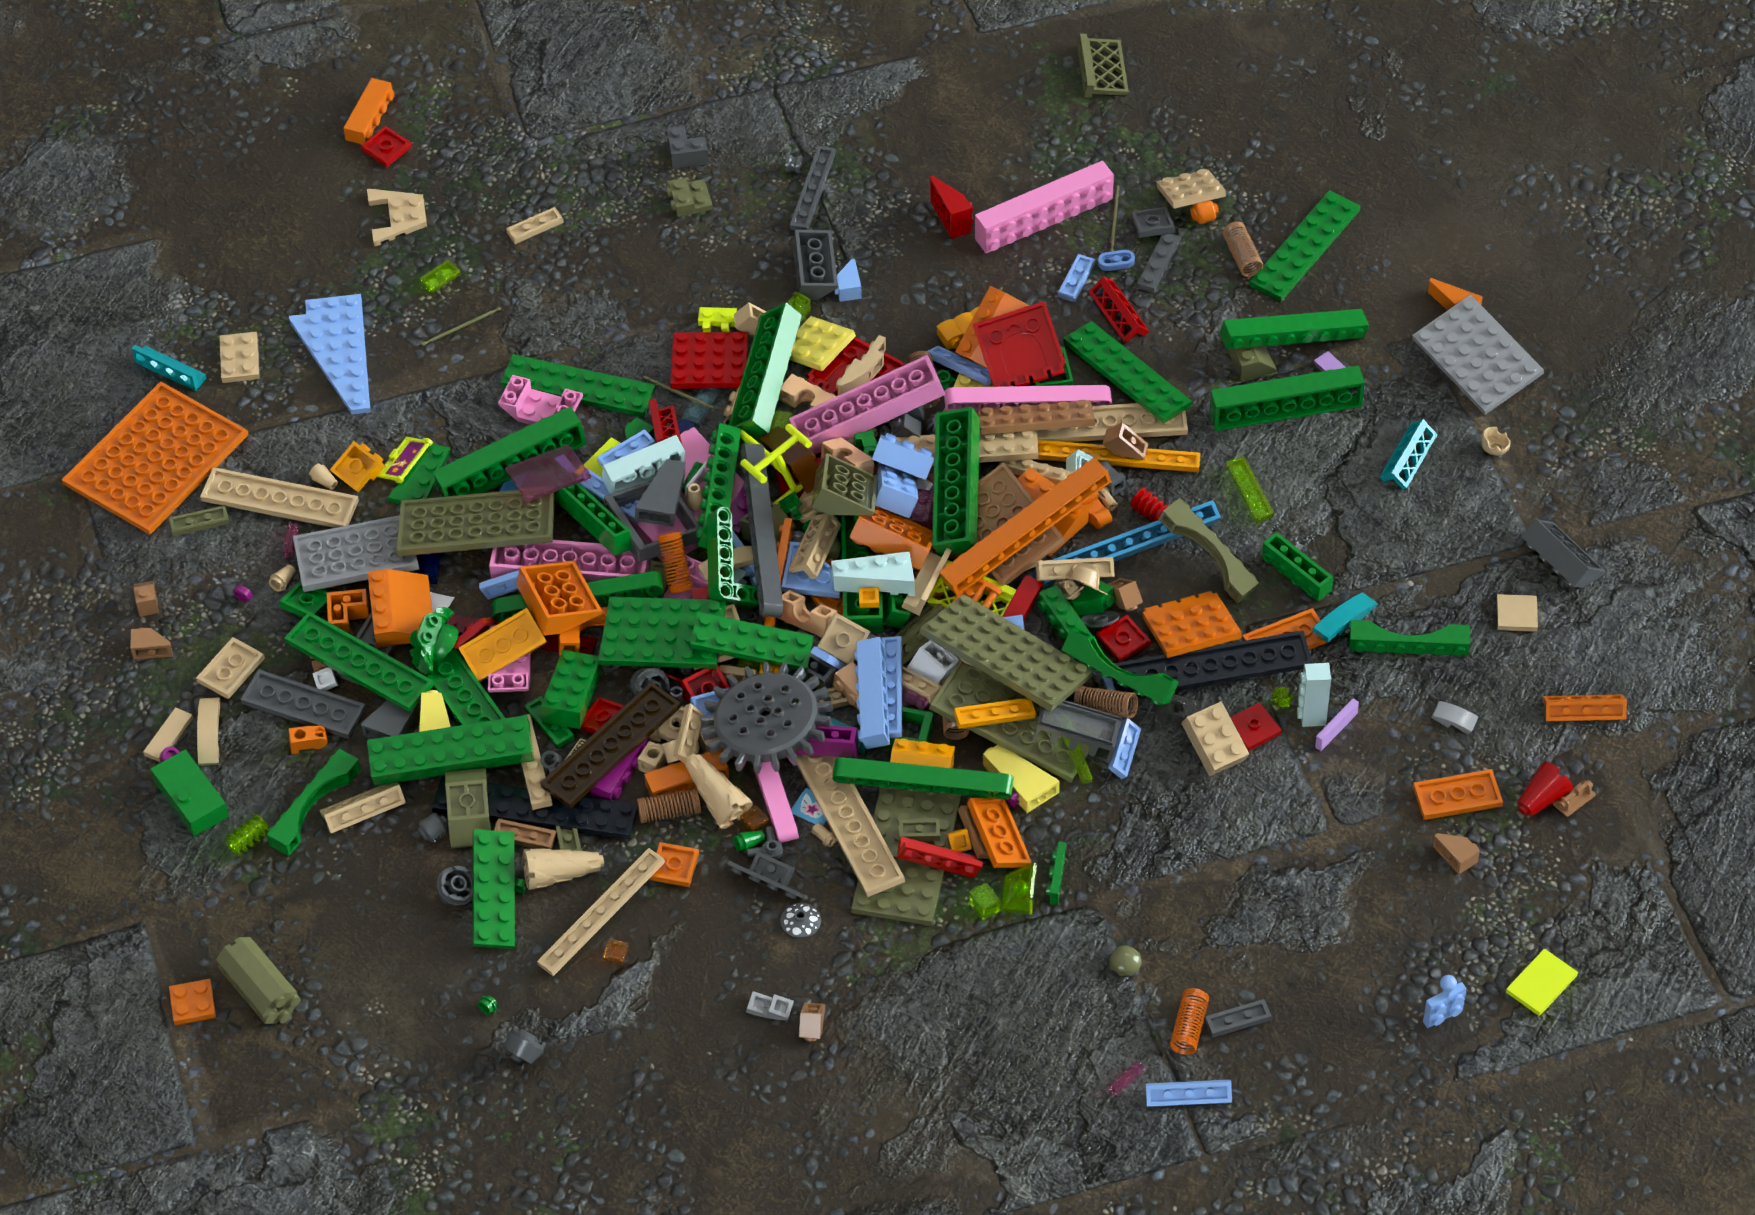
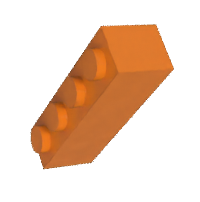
[343,78,394,144]
[644,750,729,799]

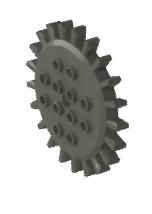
[700,662,833,774]

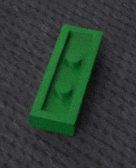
[524,696,575,749]
[1046,842,1066,905]

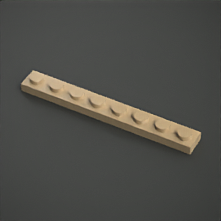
[537,848,665,976]

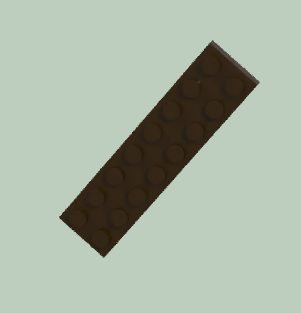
[540,682,681,809]

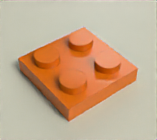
[650,842,700,887]
[169,979,216,1025]

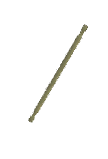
[1110,185,1120,252]
[421,307,502,346]
[643,376,714,410]

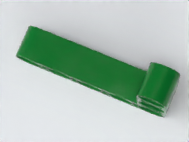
[707,507,759,609]

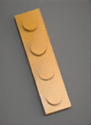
[953,698,1036,729]

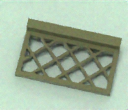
[1077,33,1129,98]

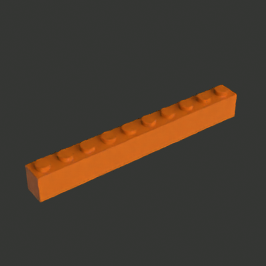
[939,458,1111,596]

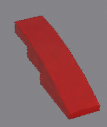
[1002,575,1043,625]

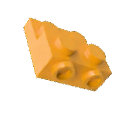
[330,441,385,493]

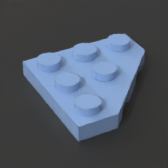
[781,541,841,599]

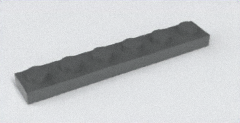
[790,146,836,231]

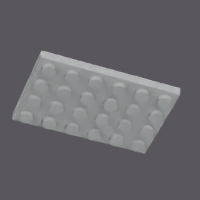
[1412,295,1544,415]
[293,515,419,592]

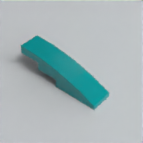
[1313,592,1378,643]

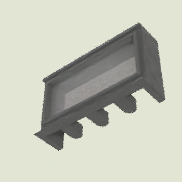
[1032,700,1122,763]

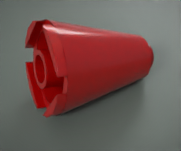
[1517,761,1573,816]

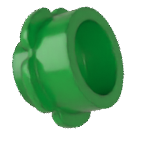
[478,996,497,1015]

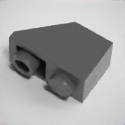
[878,413,921,442]

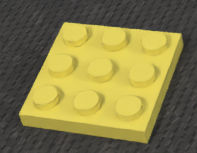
[789,316,856,371]

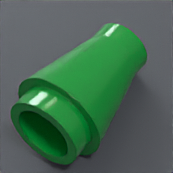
[733,830,765,852]

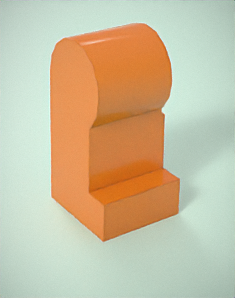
[1083,493,1113,529]
[289,726,328,755]

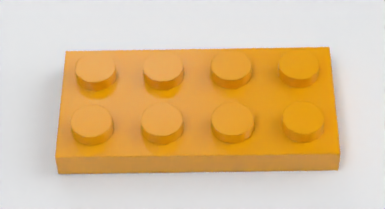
[459,608,547,682]

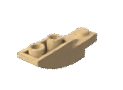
[836,335,886,396]

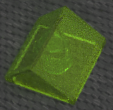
[1000,863,1037,915]

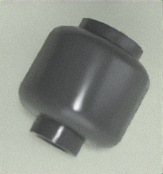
[417,813,449,843]

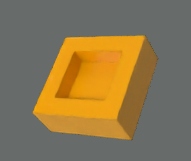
[859,587,879,608]
[946,828,972,852]

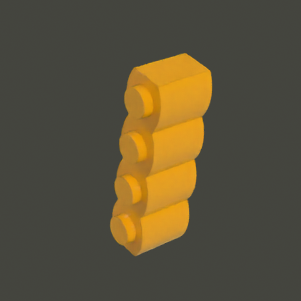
[937,307,979,350]

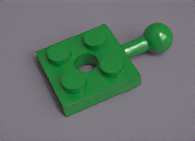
[279,581,329,618]

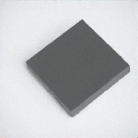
[1131,207,1175,238]

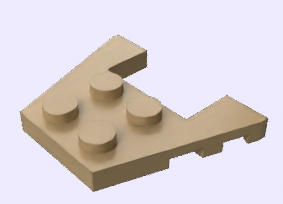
[367,189,427,246]

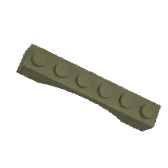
[1159,498,1259,604]

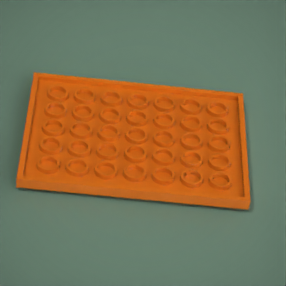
[62,381,249,535]

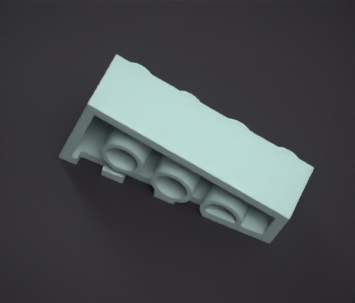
[602,435,685,494]
[831,552,915,596]
[1297,663,1331,727]

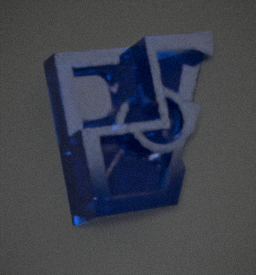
[414,552,442,584]

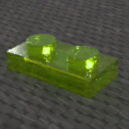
[419,260,460,294]

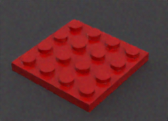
[670,332,748,389]

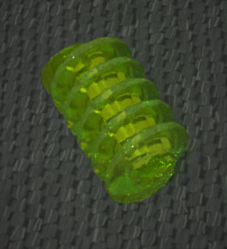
[224,814,269,857]

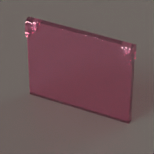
[505,444,591,502]

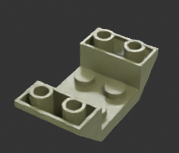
[445,768,491,848]

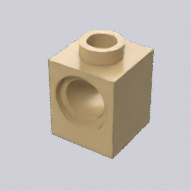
[638,741,667,773]

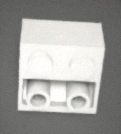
[907,640,960,685]

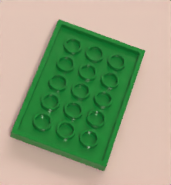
[598,597,727,669]

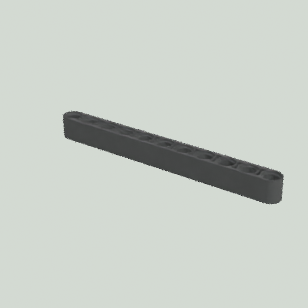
[741,443,783,618]

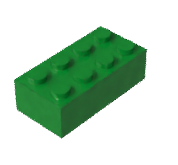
[541,650,601,729]

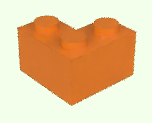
[327,589,369,635]

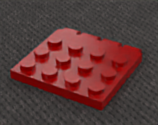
[973,301,1066,387]
[807,337,906,397]

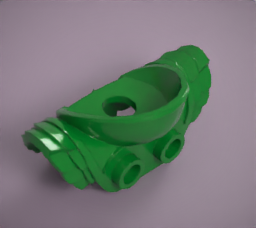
[409,607,459,676]

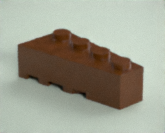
[760,426,818,494]

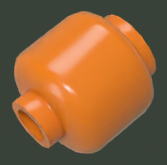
[1190,200,1219,224]

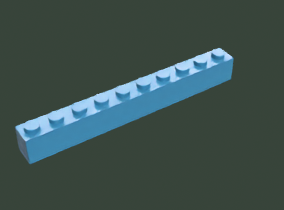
[1033,500,1221,589]

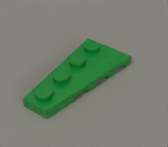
[388,444,451,505]

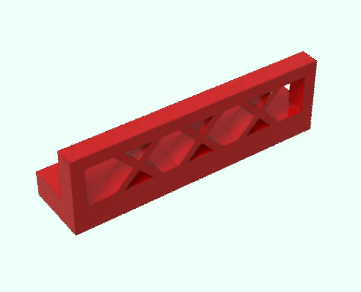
[1088,276,1149,343]
[648,398,682,444]
[897,837,983,878]

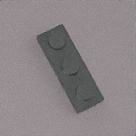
[1205,999,1272,1038]

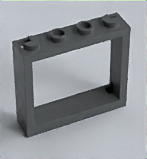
[603,480,701,563]

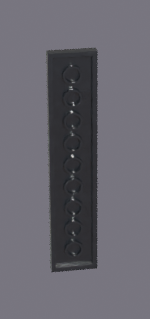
[1111,631,1312,701]
[431,776,638,840]

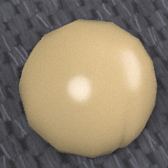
[1481,427,1511,456]

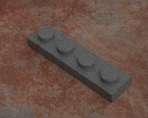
[1137,233,1181,293]

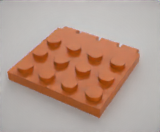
[1143,591,1242,658]

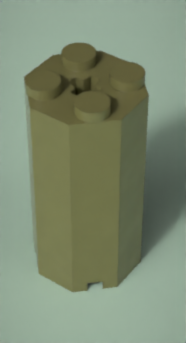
[216,937,301,1024]

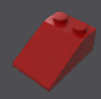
[930,176,974,239]
[678,665,730,704]

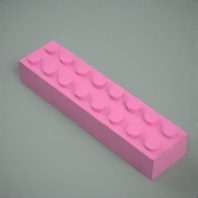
[975,160,1114,253]
[789,355,946,455]
[489,540,651,583]

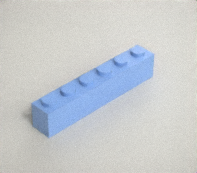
[854,637,890,749]

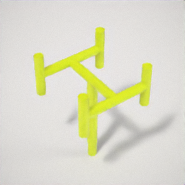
[740,424,812,507]

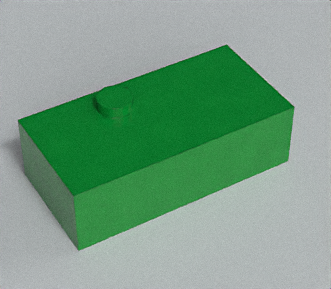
[151,749,229,836]

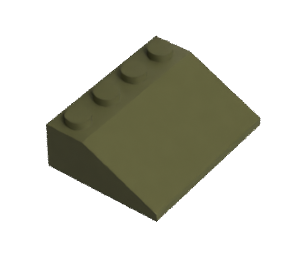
[811,453,878,516]

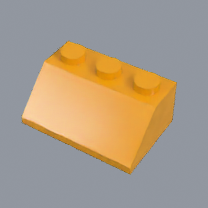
[890,738,955,768]

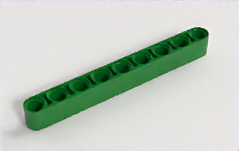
[492,571,664,623]
[832,757,1014,799]

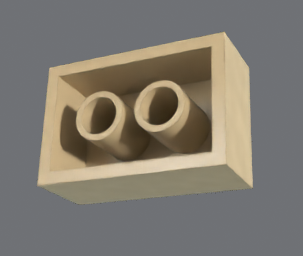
[1182,701,1249,777]

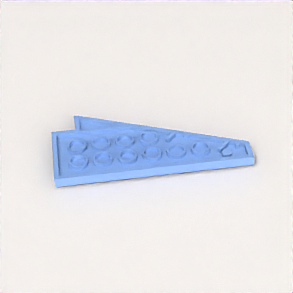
[289,294,370,414]

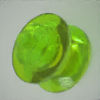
[1271,687,1293,708]

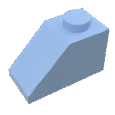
[834,259,862,302]

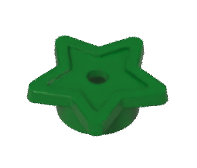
[937,370,956,390]

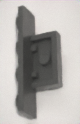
[727,851,804,900]

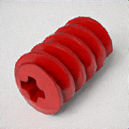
[1130,488,1169,523]

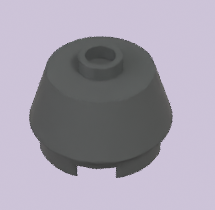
[630,668,670,697]
[437,866,472,906]
[504,1025,547,1064]

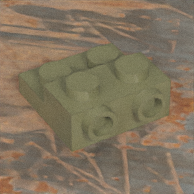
[666,178,713,217]

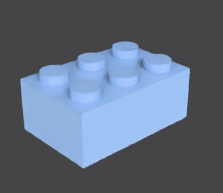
[872,433,935,480]
[875,464,918,518]

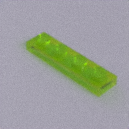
[1226,456,1274,523]

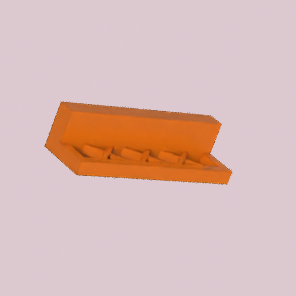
[1543,694,1627,721]

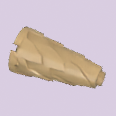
[685,754,753,829]
[523,849,604,890]

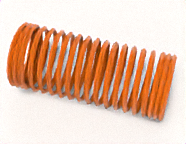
[657,531,693,594]
[1170,988,1209,1055]

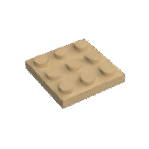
[1156,169,1226,208]

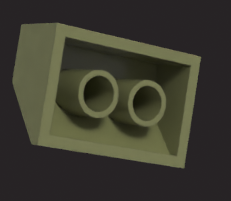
[1227,346,1276,380]

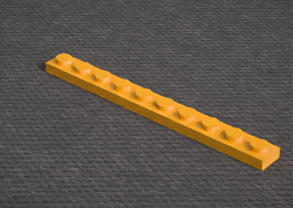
[1037,440,1200,472]

